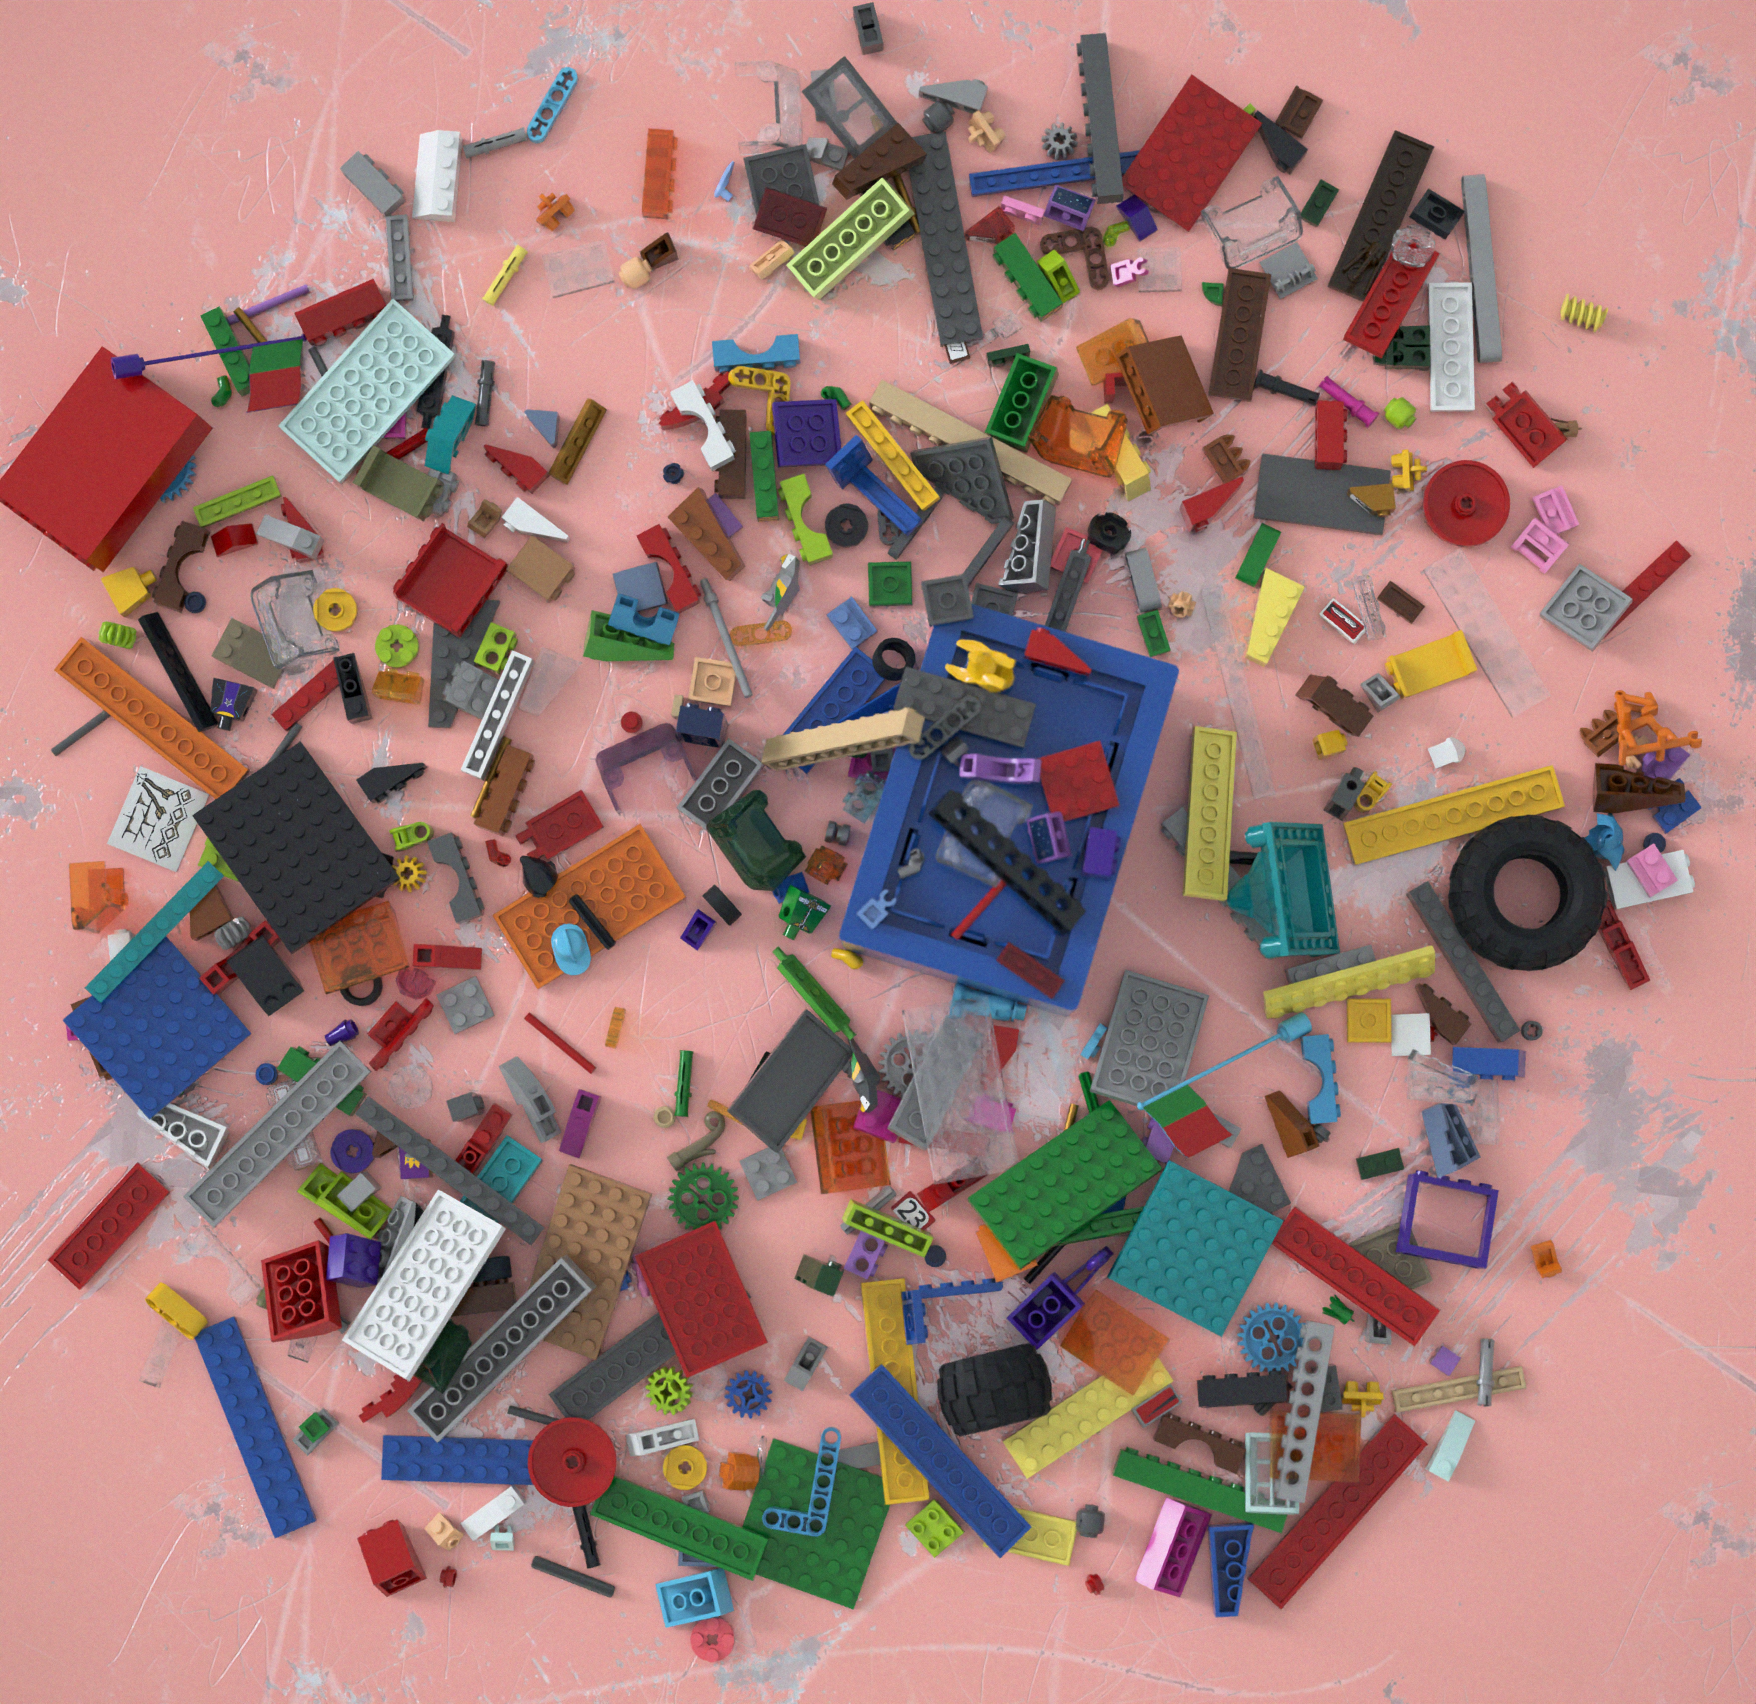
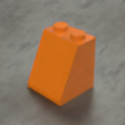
[976,1224,1038,1282]

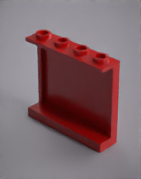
[393,523,508,638]

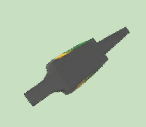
[842,1038,880,1113]

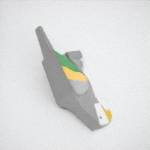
[761,554,800,631]

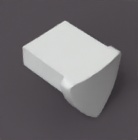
[1428,737,1466,769]

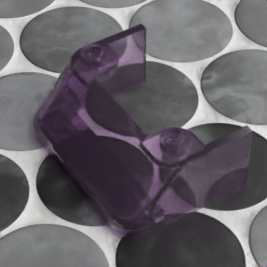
[595,723,698,814]

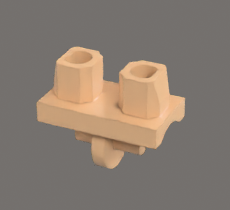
[968,110,1006,154]

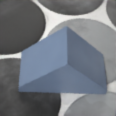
[524,409,560,449]

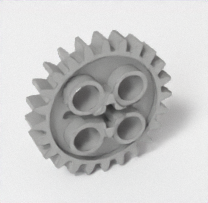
[878,1030,934,1099]

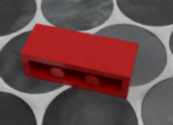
[1315,400,1347,470]

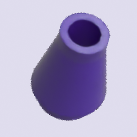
[325,1019,359,1046]

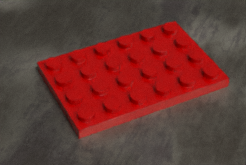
[1122,74,1262,232]
[635,1221,768,1378]

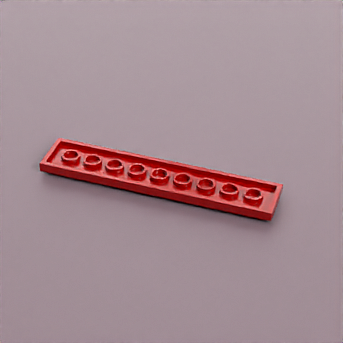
[1247,1414,1428,1609]

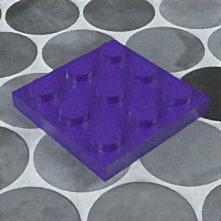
[772,399,841,467]

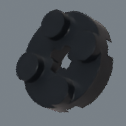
[825,503,868,548]
[1087,512,1131,554]

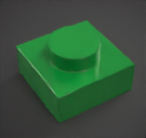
[299,1411,331,1443]

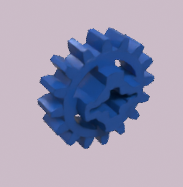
[724,1370,772,1419]

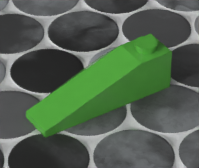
[583,610,674,661]

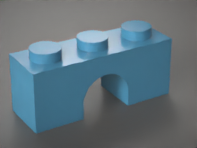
[608,593,680,645]

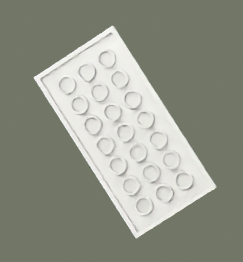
[342,1190,506,1381]

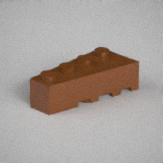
[668,487,745,581]
[474,745,535,837]

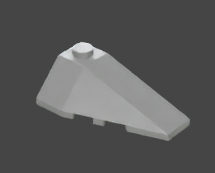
[377,1196,416,1283]

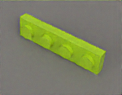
[193,475,282,528]

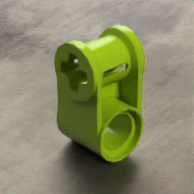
[389,822,434,852]

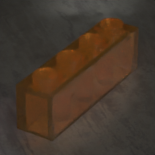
[642,128,678,219]

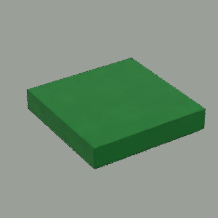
[868,561,912,606]

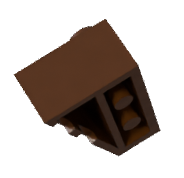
[1295,674,1374,737]

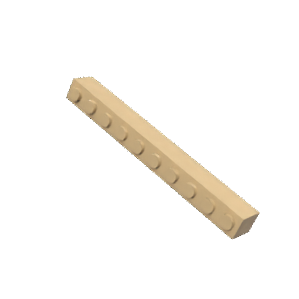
[869,379,1072,506]
[761,708,925,771]

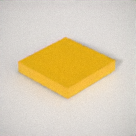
[1346,999,1392,1043]

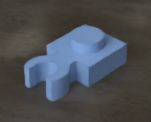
[856,889,897,930]

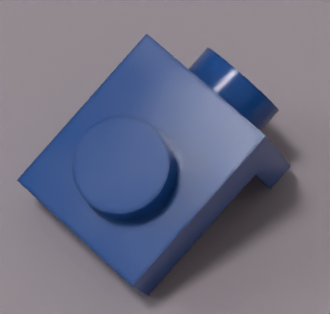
[771,872,809,904]

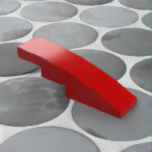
[1598,900,1650,990]

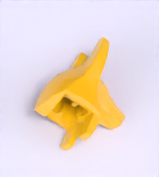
[945,640,1016,693]

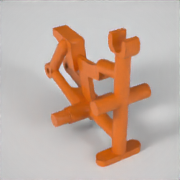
[1614,690,1702,765]

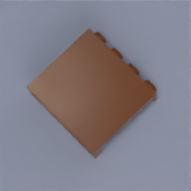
[1115,335,1214,435]

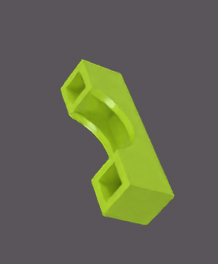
[777,474,833,566]

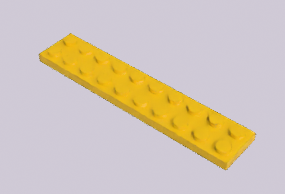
[1343,765,1565,865]
[860,1278,930,1505]

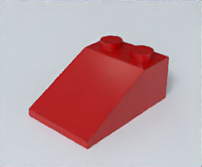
[1179,476,1244,533]

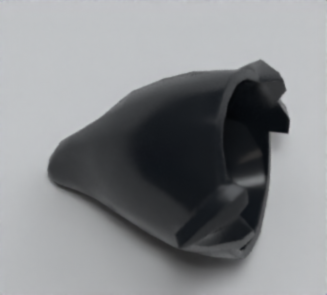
[520,855,558,898]

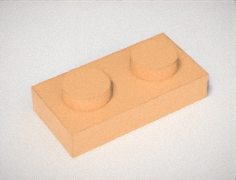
[749,239,795,280]

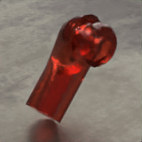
[485,839,511,867]

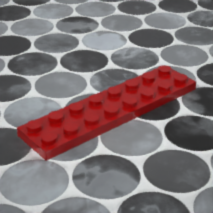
[1272,1206,1440,1347]

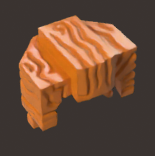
[719,1452,760,1491]

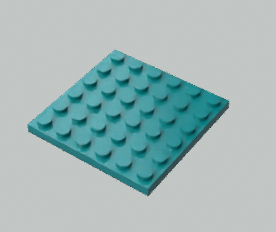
[1107,1160,1284,1337]

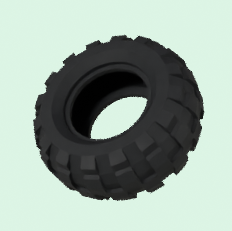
[1448,815,1607,971]

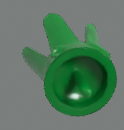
[1322,1295,1355,1325]

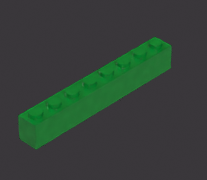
[1112,1447,1289,1533]

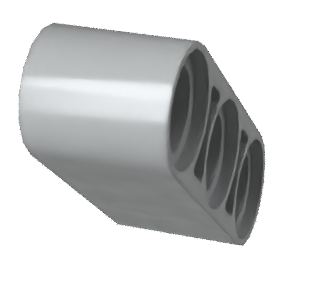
[1125,547,1162,613]

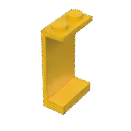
[1385,630,1477,700]

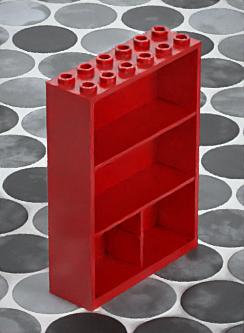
[0,346,213,572]

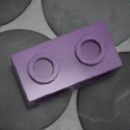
[843,1231,888,1280]

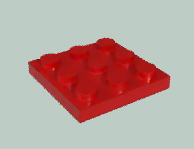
[1038,741,1120,822]

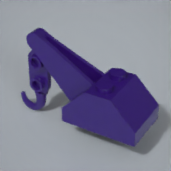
[1007,1246,1114,1350]

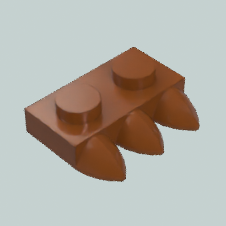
[1202,434,1251,484]
[1580,710,1619,757]

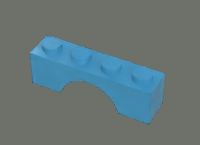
[712,334,800,374]
[1300,1034,1341,1124]

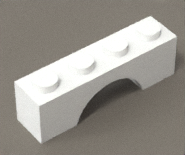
[670,380,736,471]

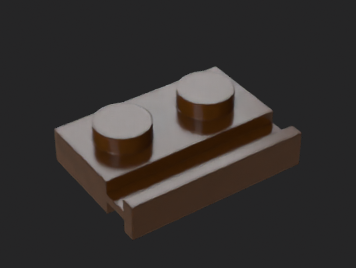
[1275,85,1323,139]

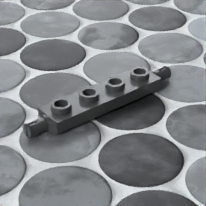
[1045,538,1092,632]

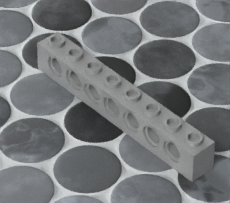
[1273,1320,1335,1503]

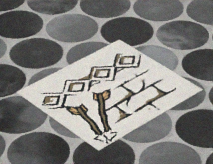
[107,766,209,872]

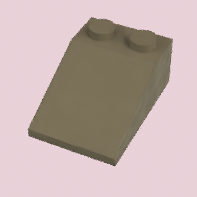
[211,618,293,688]

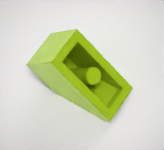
[1036,250,1080,303]

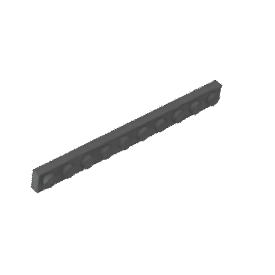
[355,1096,545,1245]

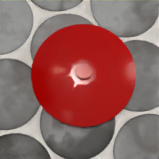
[1422,460,1510,547]
[528,1417,617,1507]

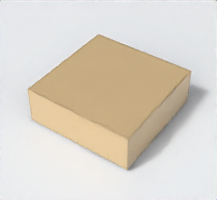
[671,694,684,719]

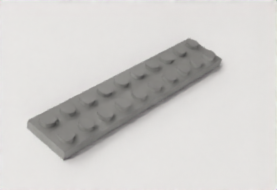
[183,1041,372,1228]

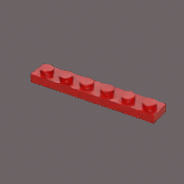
[1603,540,1691,639]

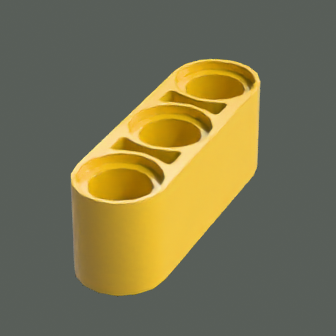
[145,1282,208,1340]

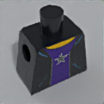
[210,678,257,731]

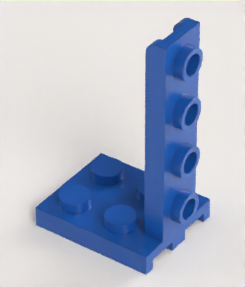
[825,435,923,536]
[901,1278,1003,1345]

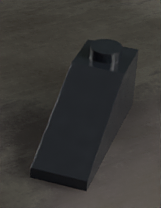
[1254,110,1308,174]

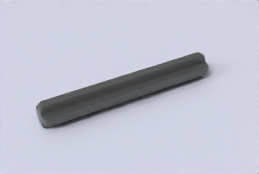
[531,1556,615,1598]

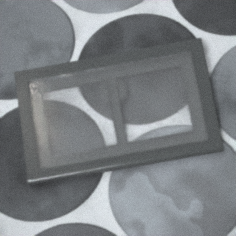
[801,56,897,159]

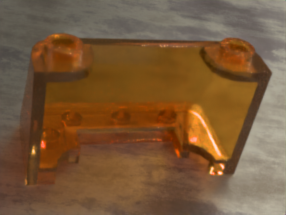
[1028,395,1128,478]

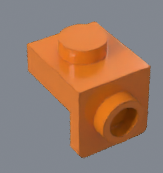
[1530,1240,1562,1278]

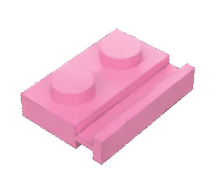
[1000,196,1045,226]
[1532,485,1579,534]
[1626,844,1678,898]

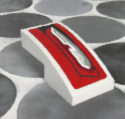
[1319,598,1368,644]

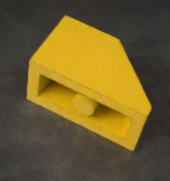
[1312,729,1348,760]

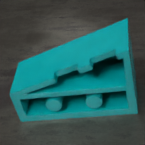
[424,395,476,475]

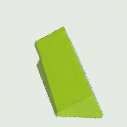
[297,1163,392,1240]

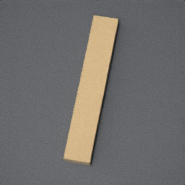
[1392,1366,1526,1413]

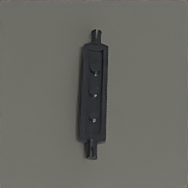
[417,315,455,429]

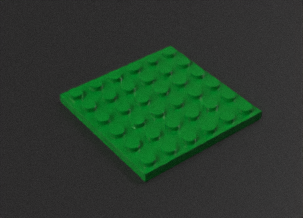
[742,1438,890,1610]

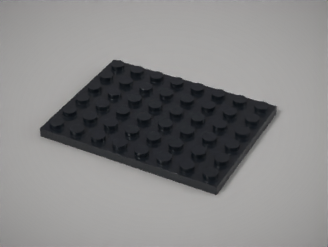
[192,741,400,955]

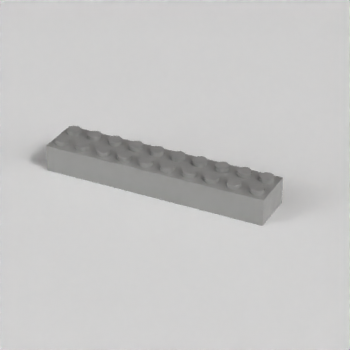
[407,1255,597,1443]

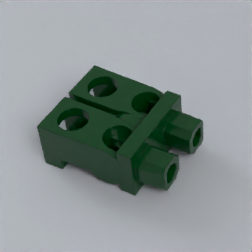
[1373,325,1430,371]

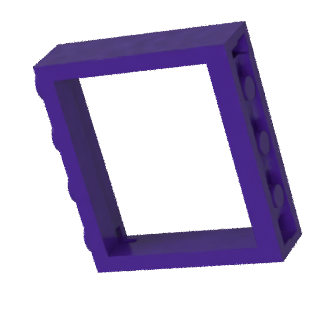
[1396,1170,1499,1269]

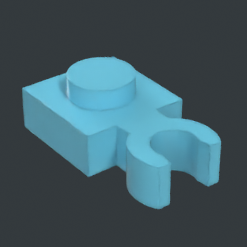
[1080,1023,1107,1059]

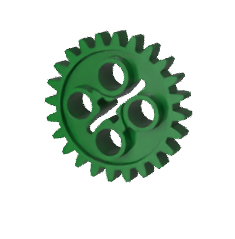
[668,1162,739,1230]

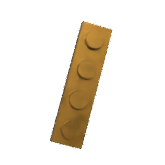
[548,398,607,485]

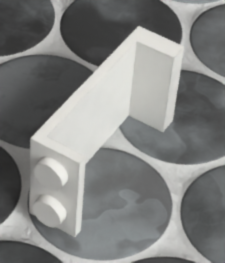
[1603,850,1695,910]

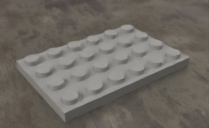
[1089,970,1209,1106]

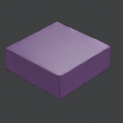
[1430,1345,1461,1376]

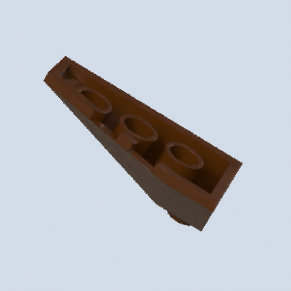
[1593,763,1686,813]

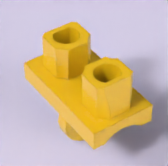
[1391,449,1427,492]
[1341,1381,1384,1418]

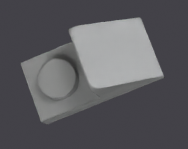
[806,137,849,171]

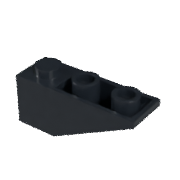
[333,653,372,724]
[356,763,427,804]

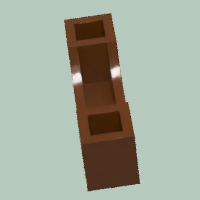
[152,521,210,613]
[1153,1413,1246,1474]

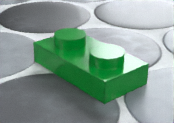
[1137,609,1171,658]

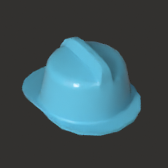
[551,924,591,975]

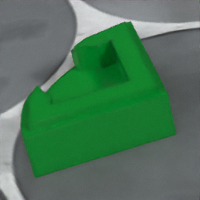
[1202,282,1224,306]

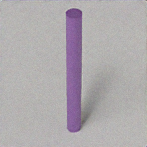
[227,284,310,325]

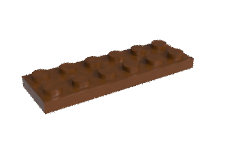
[1208,268,1271,402]

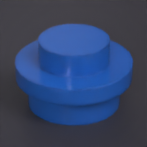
[256,1063,278,1085]

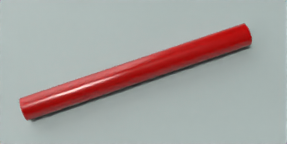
[951,879,1006,940]
[524,1012,597,1074]

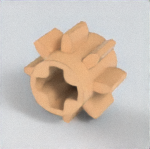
[1168,591,1196,618]

